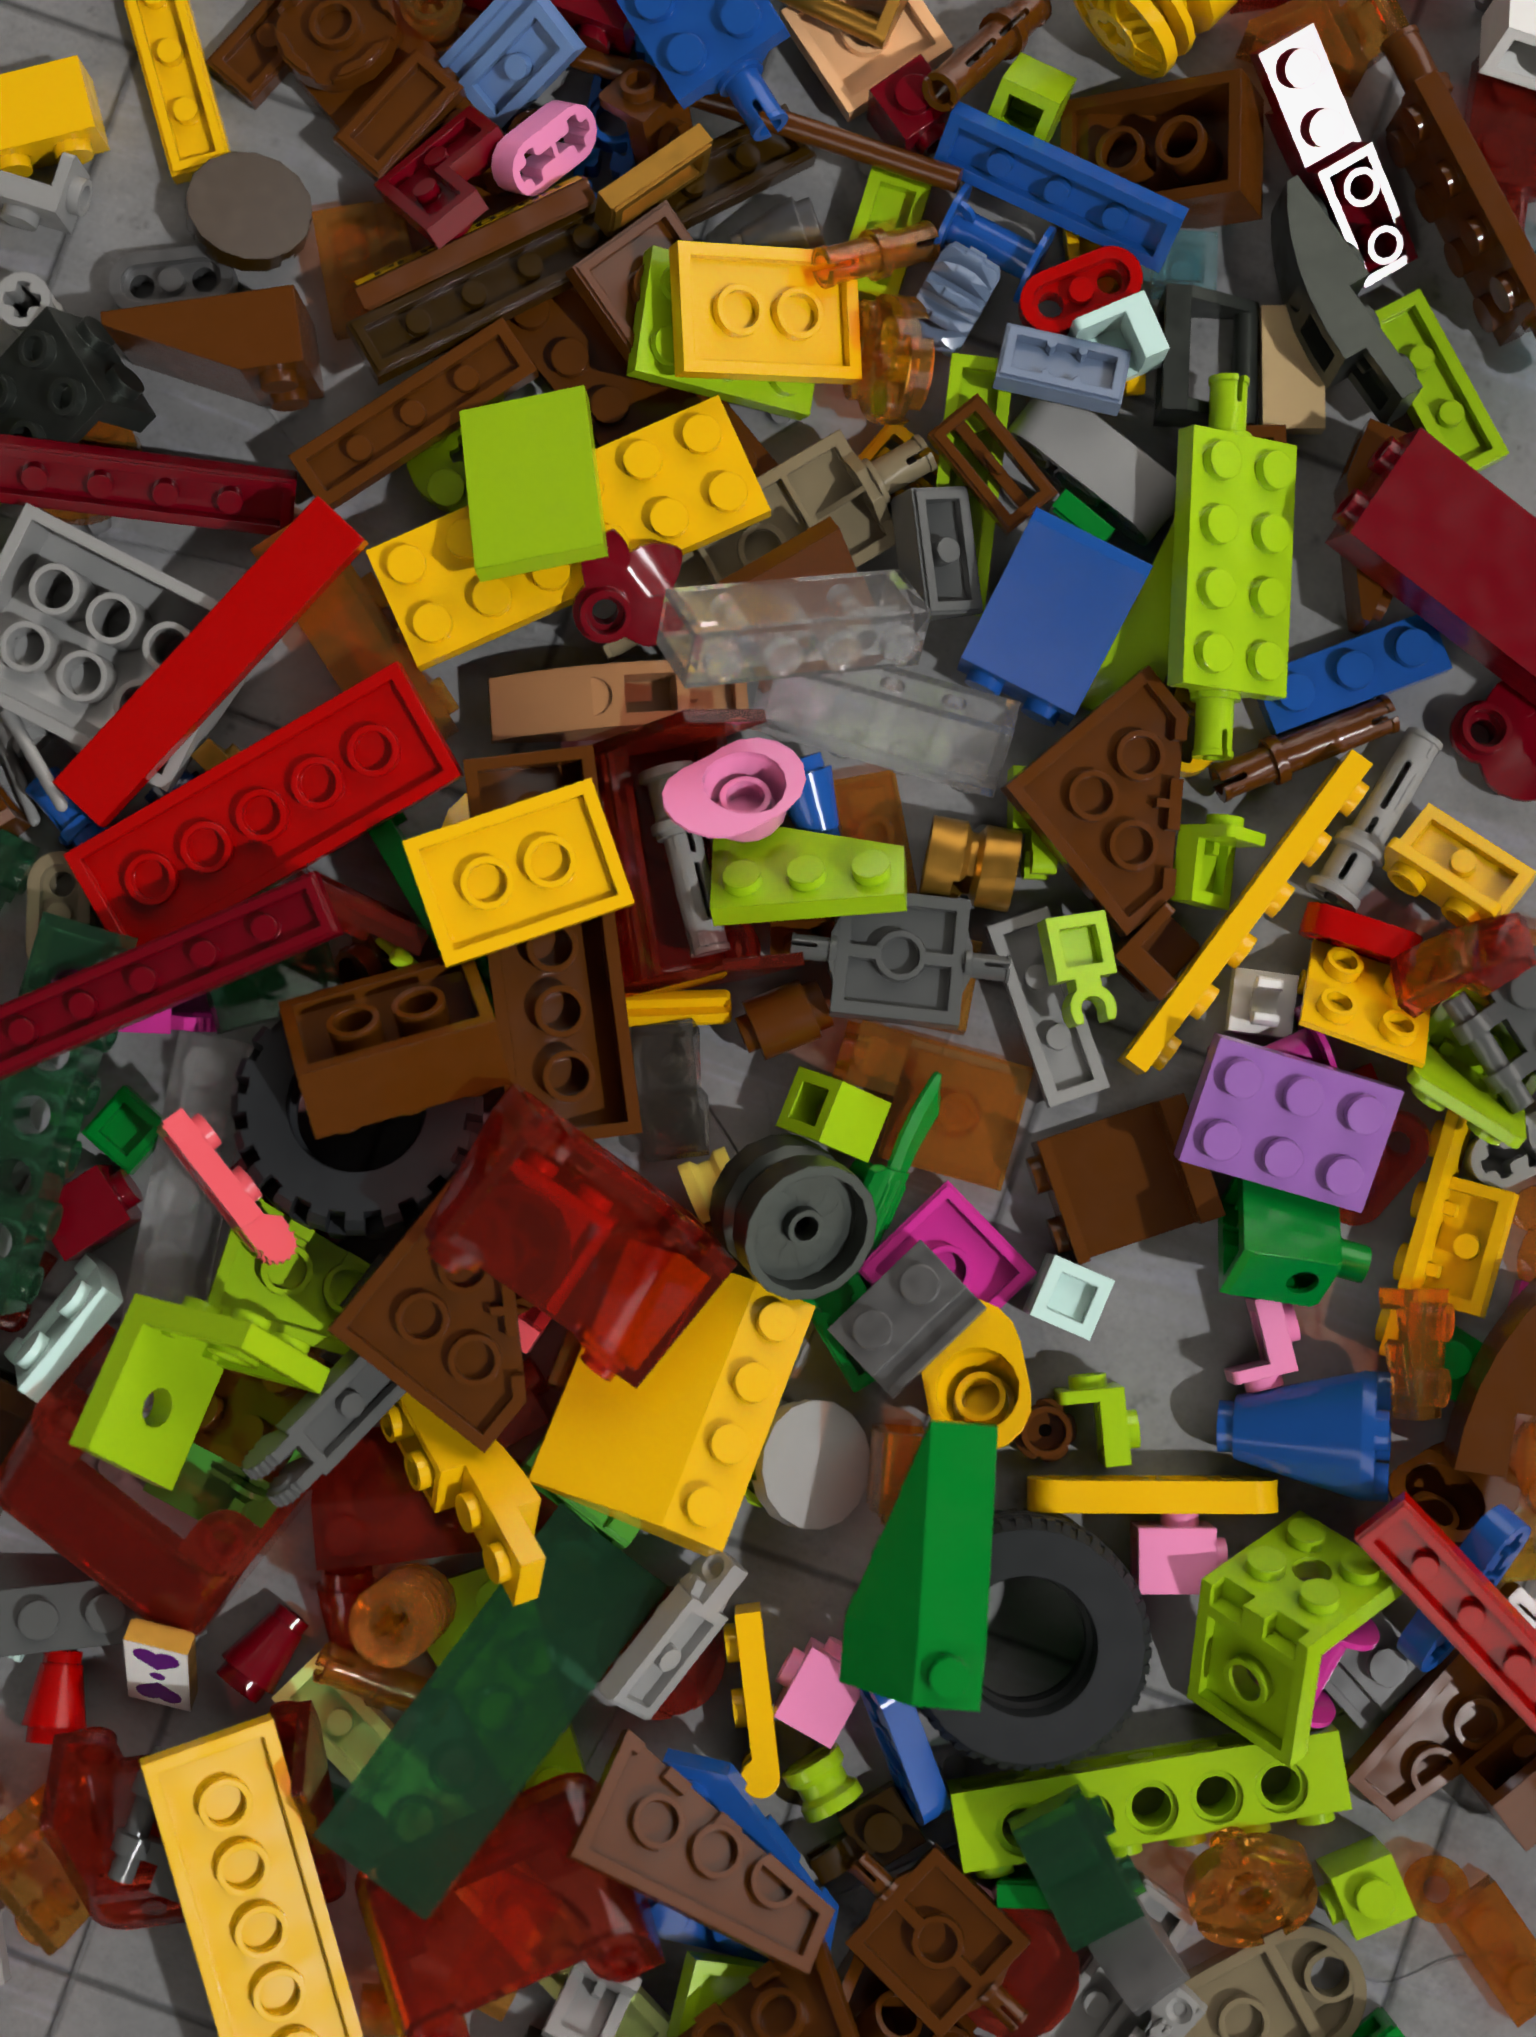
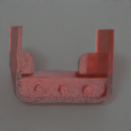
[592,709,805,997]
[0,1323,314,1637]

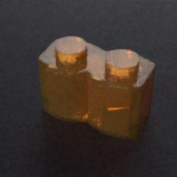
[866,1422,927,1525]

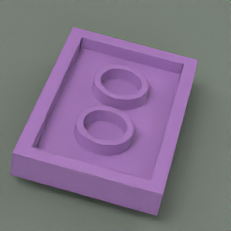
[1174,1032,1404,1213]

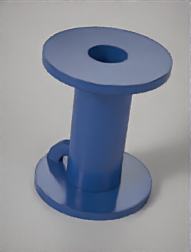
[929,182,1057,304]

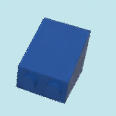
[956,507,1153,727]

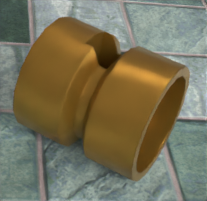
[919,815,1023,912]

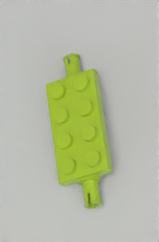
[1167,373,1297,761]

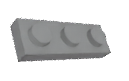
[985,906,1110,1109]

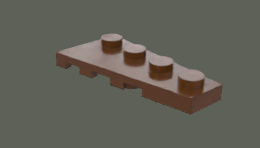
[1345,1579,1536,1822]
[565,1728,835,1975]

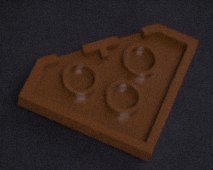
[1000,665,1189,937]
[328,1171,527,1453]

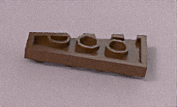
[678,1937,860,2037]

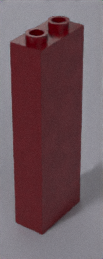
[1325,427,1536,706]

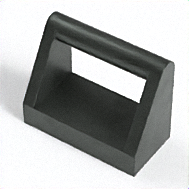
[1153,284,1259,427]

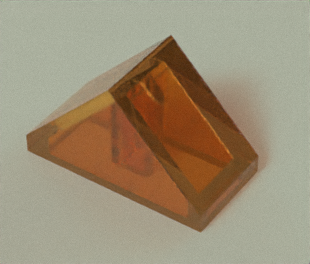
[1234,0,1369,98]

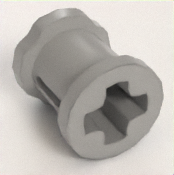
[0,271,65,336]

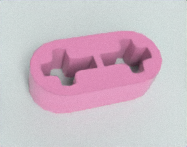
[491,100,597,196]

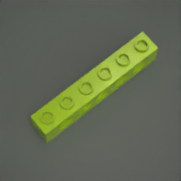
[946,1723,1352,1879]

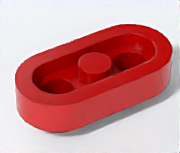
[1018,246,1143,336]

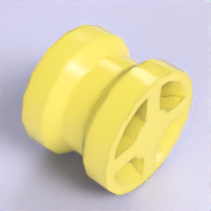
[677,1146,730,1225]

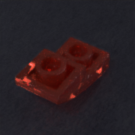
[1390,912,1536,1019]

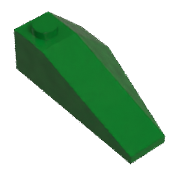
[839,1419,998,1712]

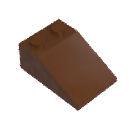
[1060,68,1264,229]
[100,284,325,412]

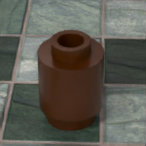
[734,979,834,1061]

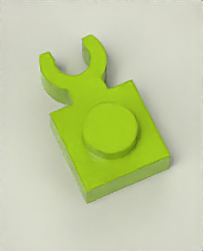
[1037,910,1118,1028]

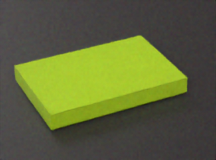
[459,385,608,582]

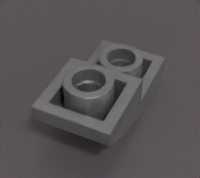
[1063,1856,1191,2016]

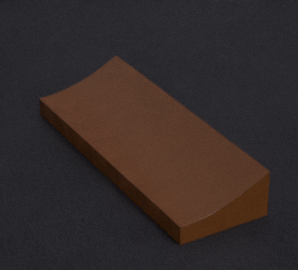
[463,745,643,1150]

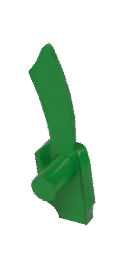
[849,1071,942,1249]

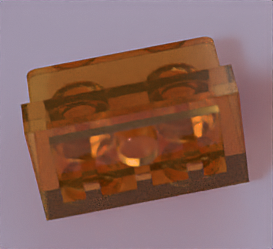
[0,1765,99,1956]

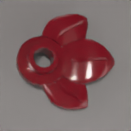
[572,528,693,647]
[1449,681,1536,802]

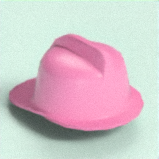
[662,737,806,843]

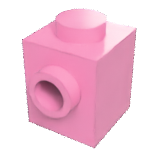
[1130,1514,1228,1594]
[774,1636,861,1749]

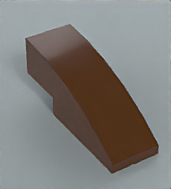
[1442,1277,1536,1477]

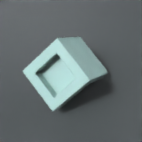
[1067,290,1170,381]
[1022,1253,1115,1341]

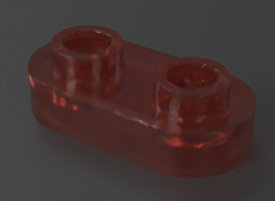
[1339,1110,1432,1226]

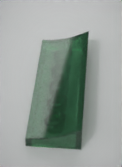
[313,1503,668,1921]

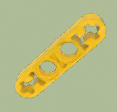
[1027,1475,1278,1514]

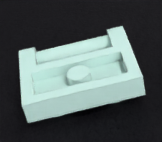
[4,1253,123,1404]

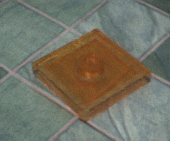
[877,1034,1034,1191]

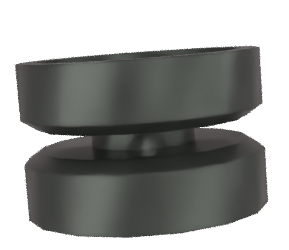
[709,1135,877,1300]

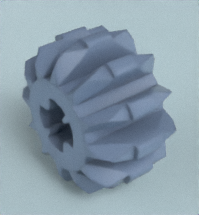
[904,241,1000,357]

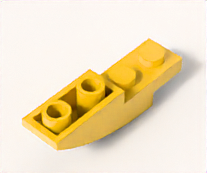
[379,1392,546,1606]

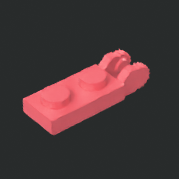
[156,1107,298,1266]

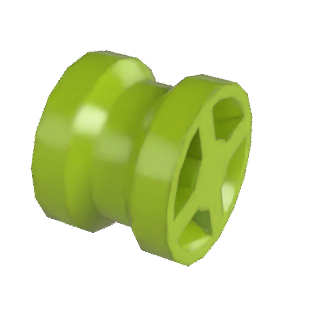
[782,1743,863,1823]

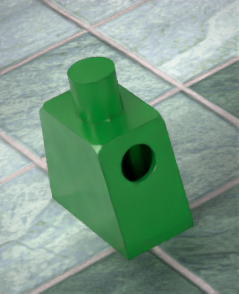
[1218,1176,1372,1307]

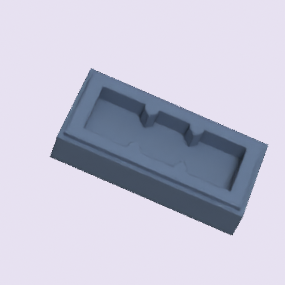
[992,322,1132,417]

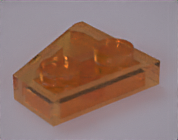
[1379,1286,1455,1421]

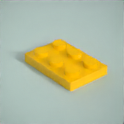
[669,241,862,385]
[402,778,635,969]

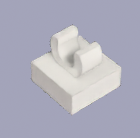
[1224,967,1299,1039]

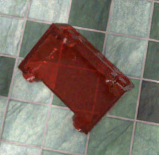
[424,1082,738,1389]
[354,1772,666,2037]

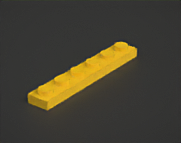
[1117,749,1373,1075]

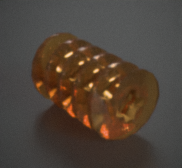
[348,1563,457,1668]

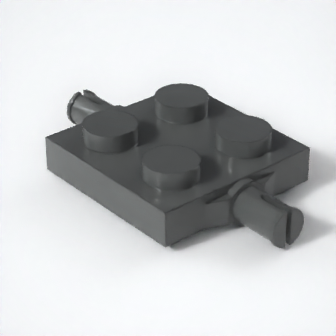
[790,893,1011,1030]

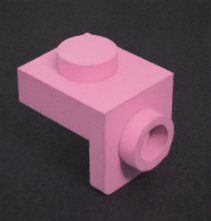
[1224,1297,1301,1393]

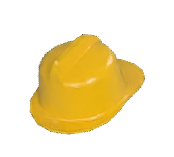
[921,1299,1031,1449]

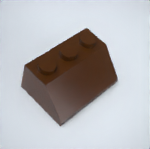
[278,957,512,1139]

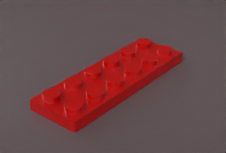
[63,661,465,954]

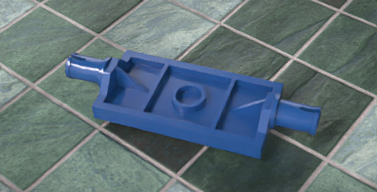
[616,0,791,141]

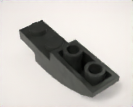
[1271,175,1423,425]

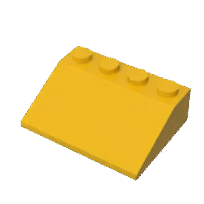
[527,1240,816,1557]

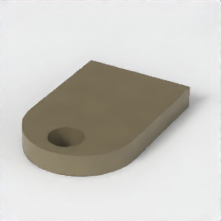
[1184,1919,1367,2037]

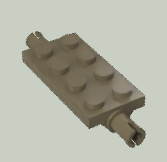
[601,429,938,665]

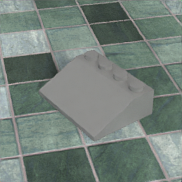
[0,502,248,793]

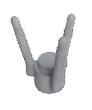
[0,706,82,827]

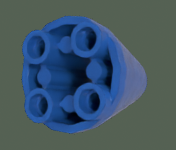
[1216,1370,1392,1503]

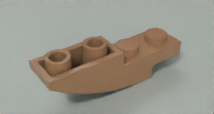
[487,659,750,744]

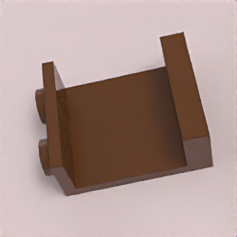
[1025,1093,1226,1265]

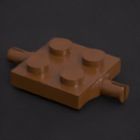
[845,1842,1031,2037]

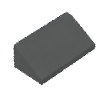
[891,486,983,623]

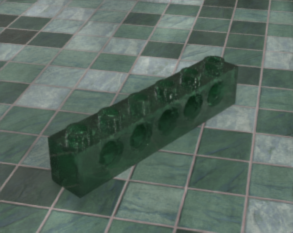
[0,911,138,1315]

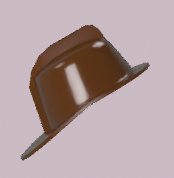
[1388,1441,1521,1548]

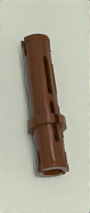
[922,0,1052,112]
[1209,694,1400,803]

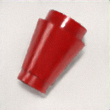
[21,1650,87,1745]

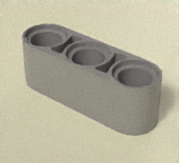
[1007,397,1176,546]

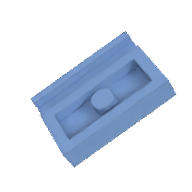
[438,0,586,131]

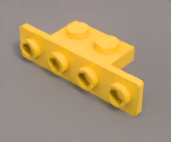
[1375,1109,1519,1362]

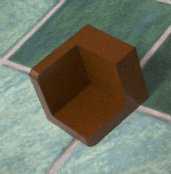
[1113,901,1200,1002]

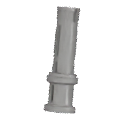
[1305,727,1443,912]
[637,760,731,958]

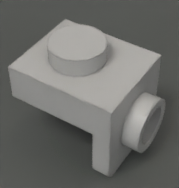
[0,152,93,235]
[540,1948,643,2037]

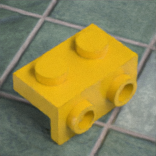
[1382,803,1536,939]

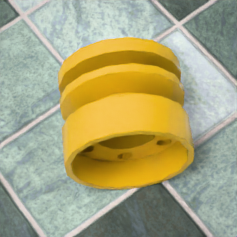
[1073,0,1238,79]

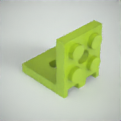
[69,1293,331,1491]
[1187,1510,1403,1768]

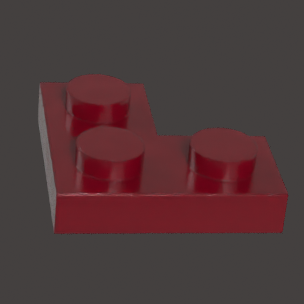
[373,105,504,249]

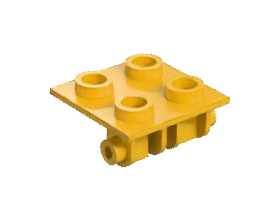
[1297,939,1434,1069]

